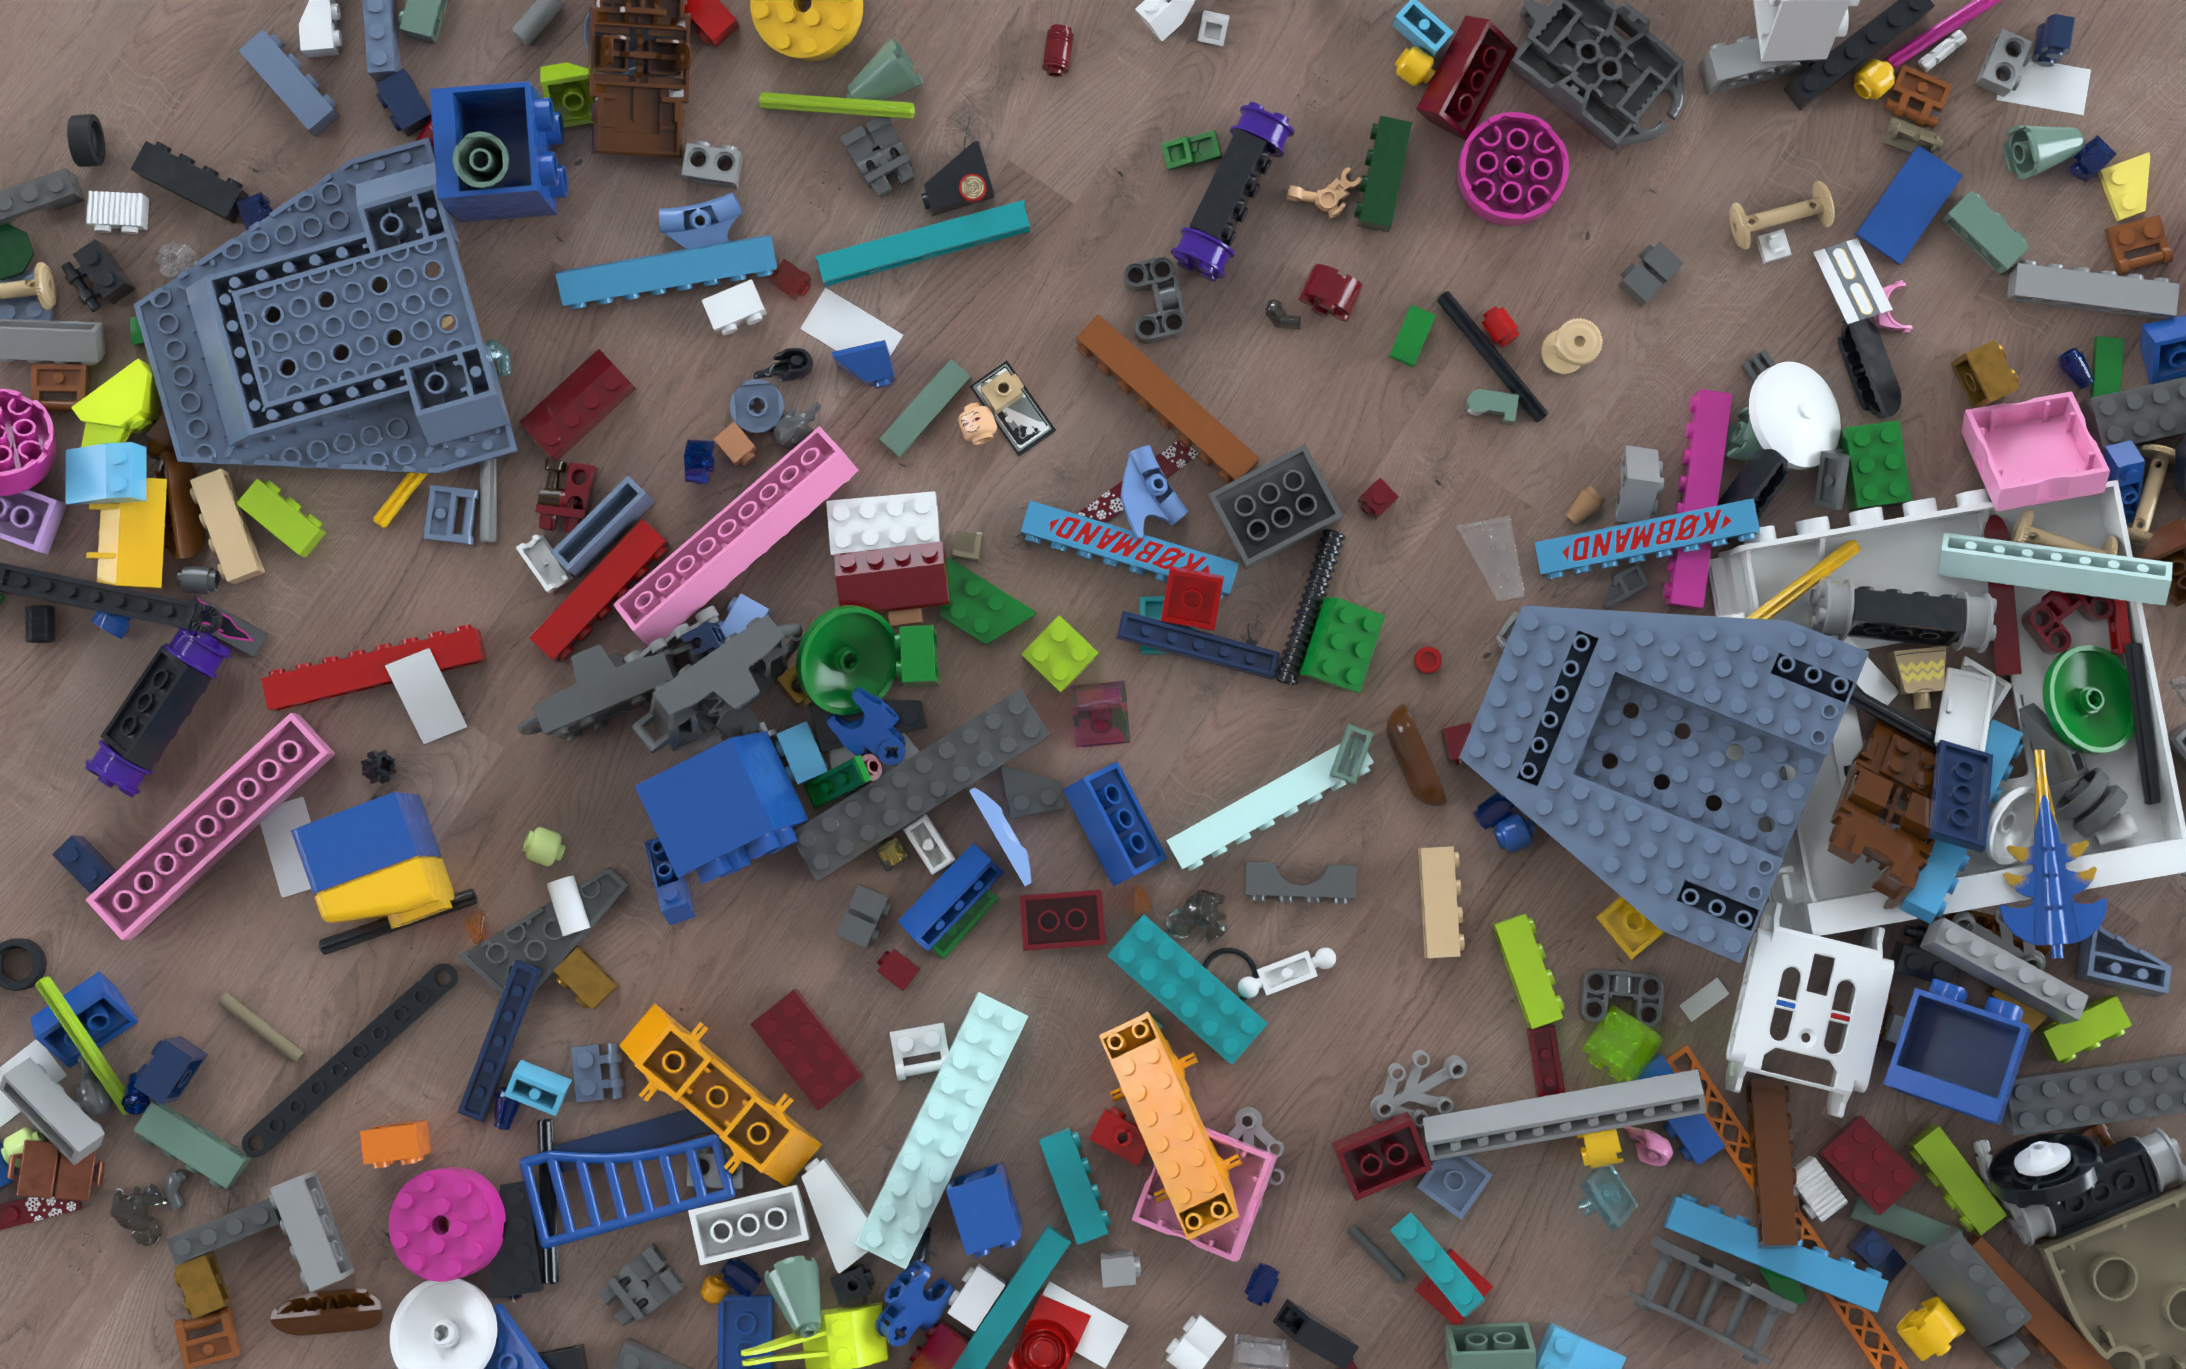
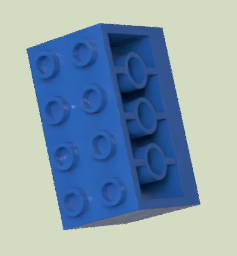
[946,1162,1023,1258]

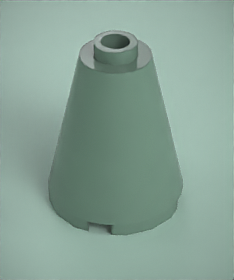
[846,38,923,101]
[2003,125,2084,180]
[452,131,509,188]
[1724,407,1791,470]
[764,1256,821,1338]

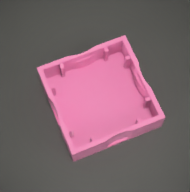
[1961,391,2110,511]
[1132,1127,1278,1262]

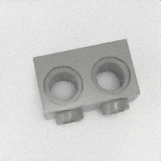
[1974,29,2032,97]
[681,141,743,189]
[686,1147,746,1189]
[1100,1250,1141,1288]

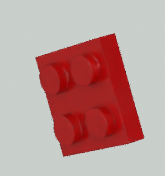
[1161,566,1224,631]
[1415,1248,1493,1325]

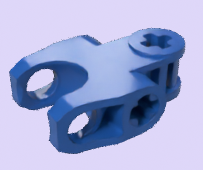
[826,686,906,765]
[875,1259,954,1346]

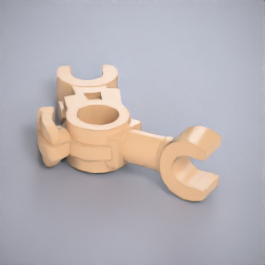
[1286,167,1361,219]

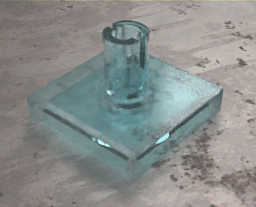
[1578,1165,1638,1231]

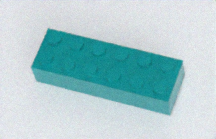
[1107,914,1268,1065]

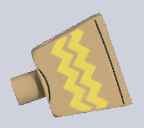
[1887,646,1946,710]

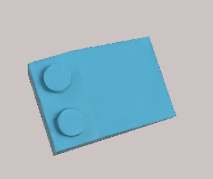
[66,442,146,505]
[1536,1322,1626,1369]

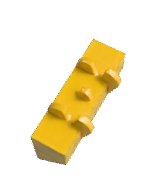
[86,478,167,589]

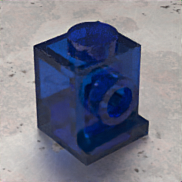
[2070,135,2117,183]
[236,192,272,230]
[684,440,715,484]

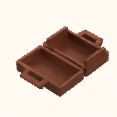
[7,1139,105,1201]

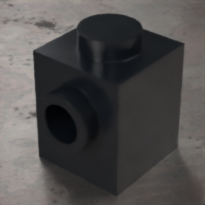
[830,1264,875,1305]

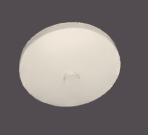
[1749,362,1841,470]
[390,1279,497,1369]

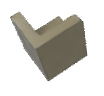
[951,531,983,563]

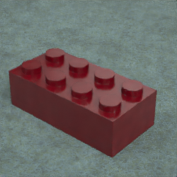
[750,989,864,1111]

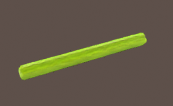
[759,92,915,119]
[35,976,137,1115]

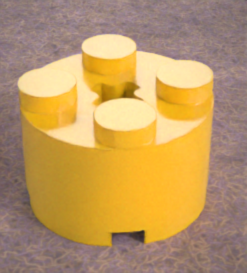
[1577,1129,1624,1169]
[1896,1296,1965,1361]

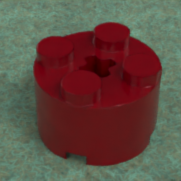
[1298,264,1363,322]

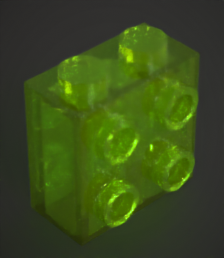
[1581,1004,1664,1083]

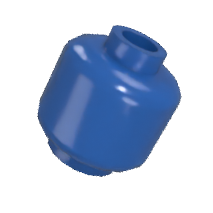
[1493,813,1536,853]

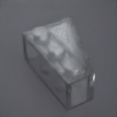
[1456,516,1525,603]

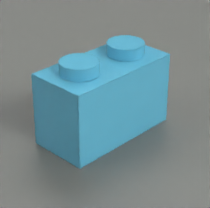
[1392,0,1454,58]
[775,721,829,785]
[504,1060,572,1116]

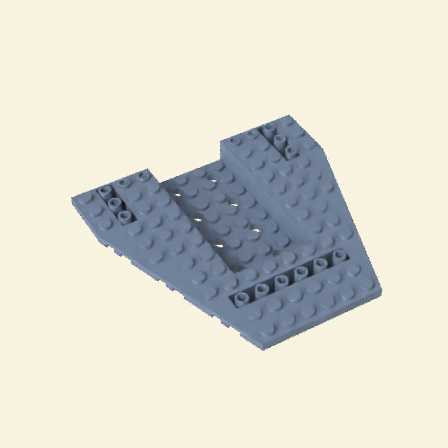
[134,137,519,474]
[1459,605,1869,963]

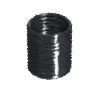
[25,605,56,643]

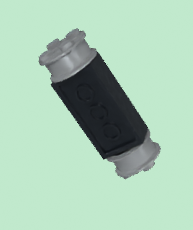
[1809,577,1997,653]
[1998,1127,2186,1246]

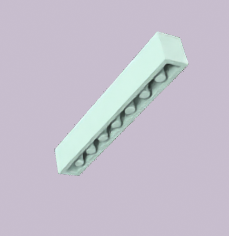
[1937,533,2173,606]
[1166,736,1374,871]

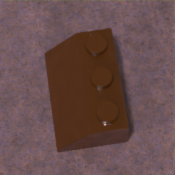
[2138,517,2186,607]

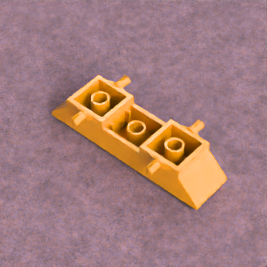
[619,1003,822,1187]
[1099,1012,1243,1241]

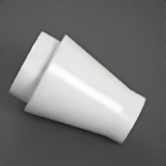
[2093,812,2138,846]

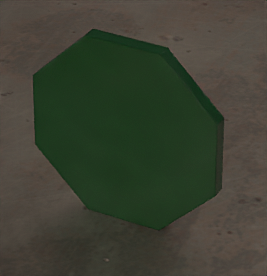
[0,224,34,280]

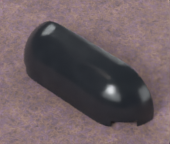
[1838,318,1901,419]
[1717,449,1789,543]

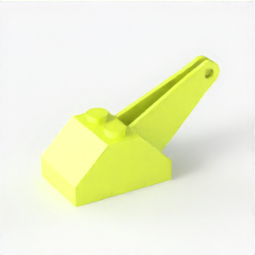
[71,359,161,447]
[741,1302,889,1369]

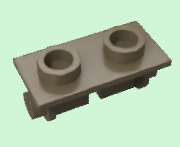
[1883,117,1944,156]

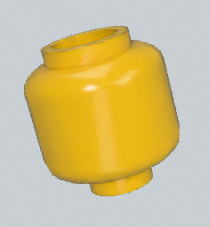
[1394,46,1435,87]
[1854,59,1895,100]

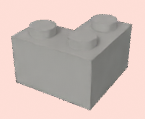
[1615,445,1664,523]

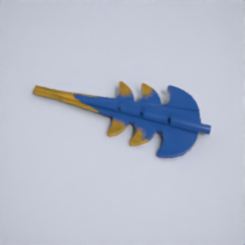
[1999,750,2107,959]

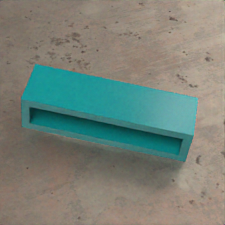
[1039,1127,1112,1245]
[1390,1212,1486,1318]

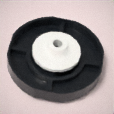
[1987,1133,2104,1208]

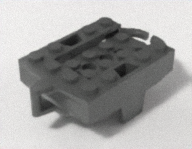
[1508,0,1685,151]
[632,614,803,753]
[518,642,701,742]

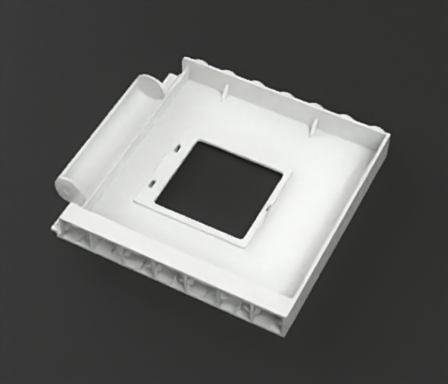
[1708,480,2186,936]

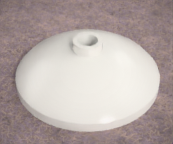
[1986,786,2035,865]

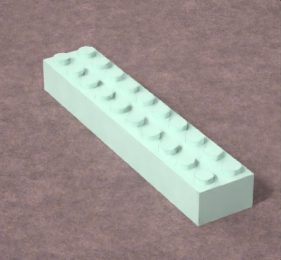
[855,992,1028,1269]

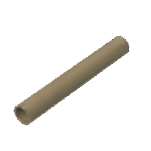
[218,993,305,1064]

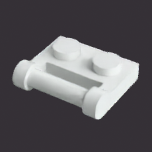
[890,1022,949,1081]

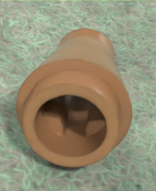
[1566,485,1605,526]

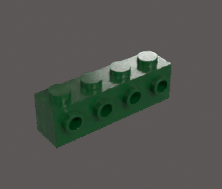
[1354,116,1412,233]

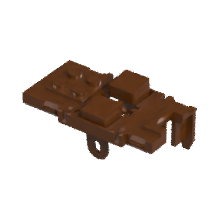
[588,0,692,158]
[1827,718,1936,910]

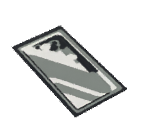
[970,361,1056,456]

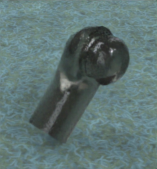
[1265,299,1301,330]

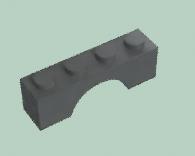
[0,168,85,225]
[1244,862,1356,904]
[166,1198,282,1265]

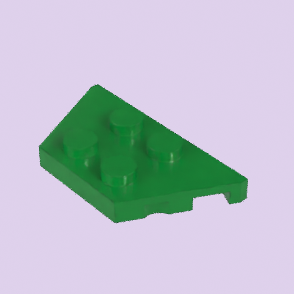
[940,557,1036,645]

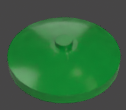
[796,605,899,715]
[2043,645,2135,755]

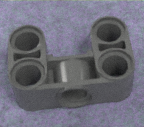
[1124,257,1186,344]
[1578,969,1664,1027]

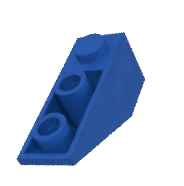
[2104,440,2145,524]
[644,838,696,925]

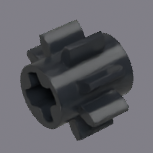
[361,750,396,784]

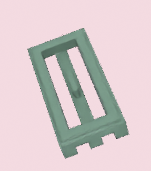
[1329,724,1374,785]

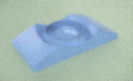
[969,788,1032,886]

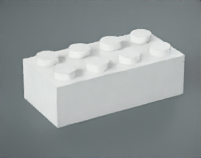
[826,491,941,558]

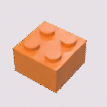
[360,1120,431,1168]

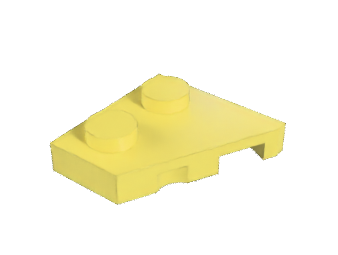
[2097,152,2150,222]

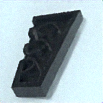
[810,700,927,752]
[487,1180,544,1299]

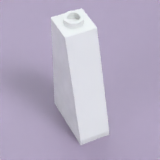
[802,1158,869,1273]

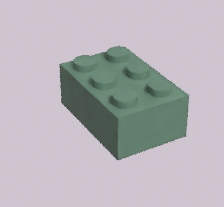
[1445,1322,1536,1369]

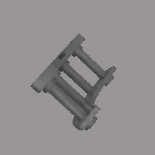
[1626,1235,1798,1365]

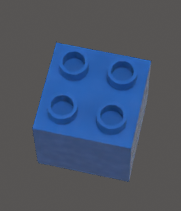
[430,81,568,223]
[635,731,809,884]
[1884,979,2031,1126]

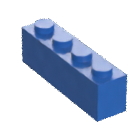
[897,843,1004,951]
[1630,1053,1726,1165]

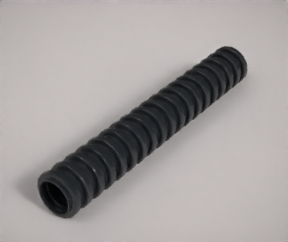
[1274,529,1346,686]

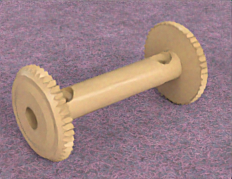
[1729,181,1835,249]
[0,262,57,310]
[1540,318,1603,375]
[2127,444,2175,547]
[2010,509,2118,555]

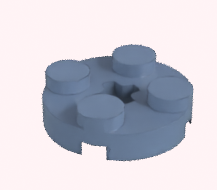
[730,379,785,434]

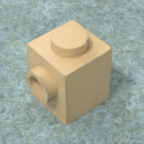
[980,370,1024,415]

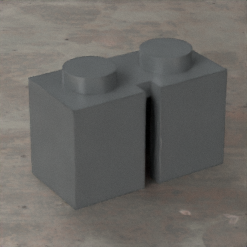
[1618,242,1684,307]
[836,884,892,948]

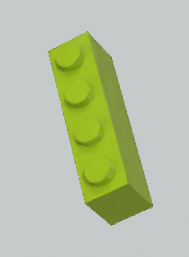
[1491,914,1565,1029]
[1906,1124,2007,1235]

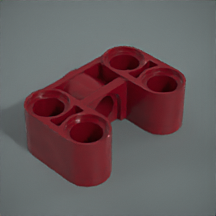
[2022,590,2114,654]

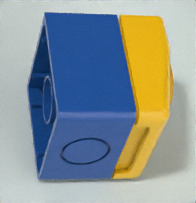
[291,792,455,929]

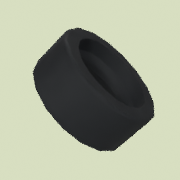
[67,114,105,167]
[0,938,47,991]

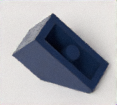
[1847,1225,1907,1284]

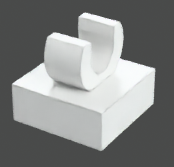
[1756,229,1792,264]

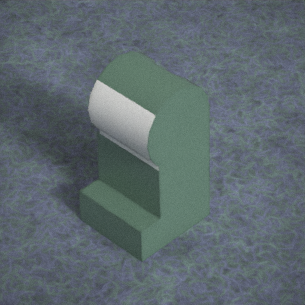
[1465,389,1519,425]

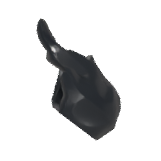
[754,348,813,382]

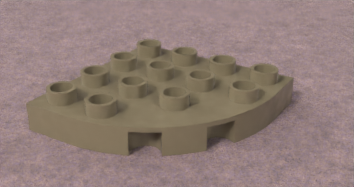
[2035,1182,2186,1369]

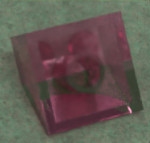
[1070,681,1130,748]

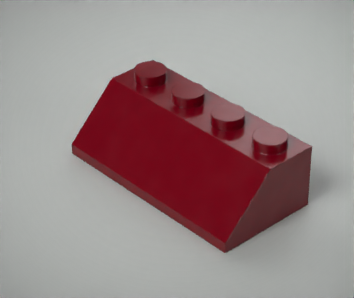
[1416,15,1517,140]
[520,349,636,460]
[834,541,950,613]
[902,1319,969,1369]

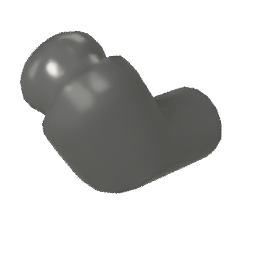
[163,1169,188,1211]

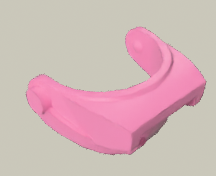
[1874,281,1913,334]

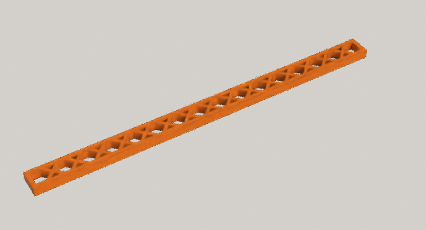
[1665,1044,1909,1369]

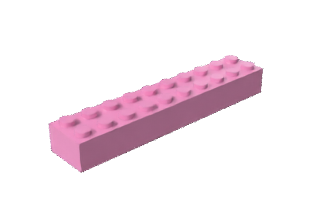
[613,426,859,646]
[86,713,336,940]

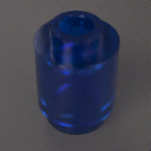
[1472,792,1514,830]
[720,1258,762,1297]
[1244,1262,1280,1306]

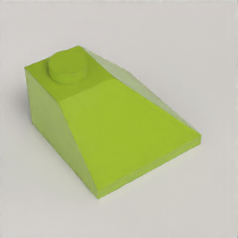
[540,62,595,128]

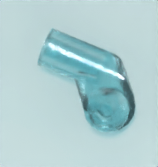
[484,340,513,376]

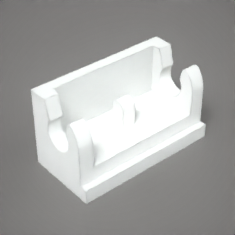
[516,535,574,594]

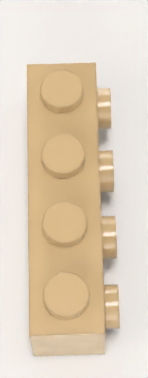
[190,468,265,584]
[1418,846,1465,958]

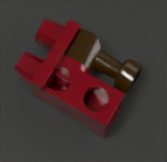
[535,459,598,533]

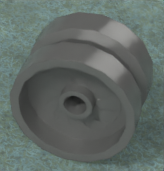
[2055,767,2128,838]

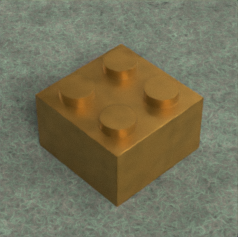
[1951,340,2020,408]

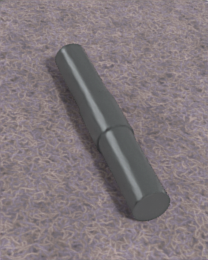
[1348,1224,1406,1283]

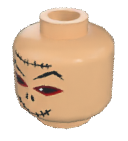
[958,403,997,445]

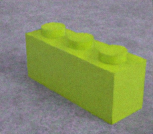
[236,479,327,558]
[2035,995,2132,1063]

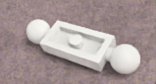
[1238,947,1336,998]

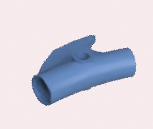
[659,192,743,249]
[1121,445,1189,539]

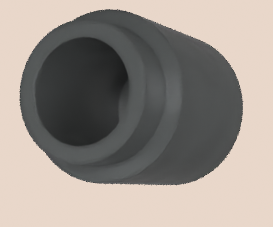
[177,565,220,594]

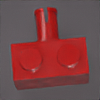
[1089,1107,1147,1166]

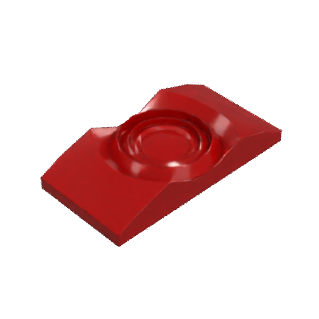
[1005,1289,1091,1369]

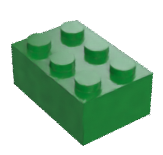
[1839,420,1912,512]
[1300,597,1385,693]
[895,625,939,687]

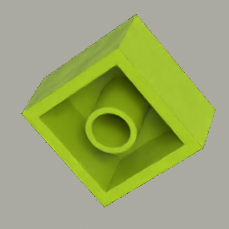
[1021,615,1099,694]

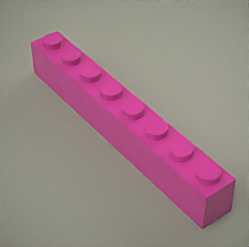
[1663,389,1733,610]

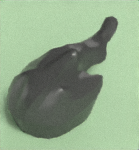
[773,402,821,450]
[75,1056,113,1116]

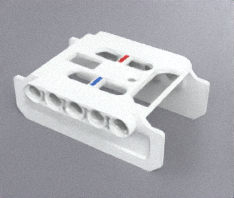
[1725,902,1894,1118]

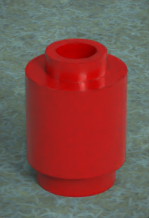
[1482,306,1520,348]

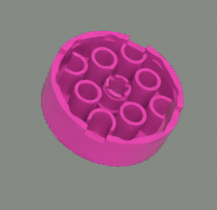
[1456,112,1569,226]
[0,389,57,496]
[389,1166,506,1282]

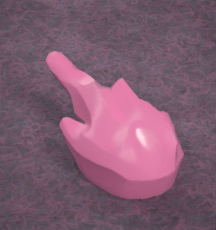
[1622,1126,1673,1167]

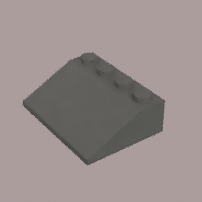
[1208,444,1343,570]

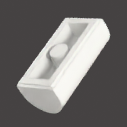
[903,814,956,875]
[546,876,591,937]

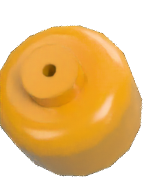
[700,1274,730,1304]

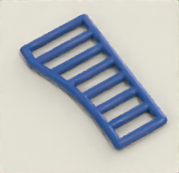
[519,1134,736,1249]

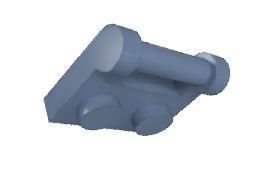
[423,485,480,545]

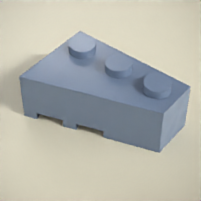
[2075,925,2172,998]

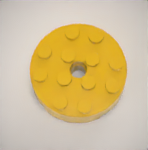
[750,0,863,62]

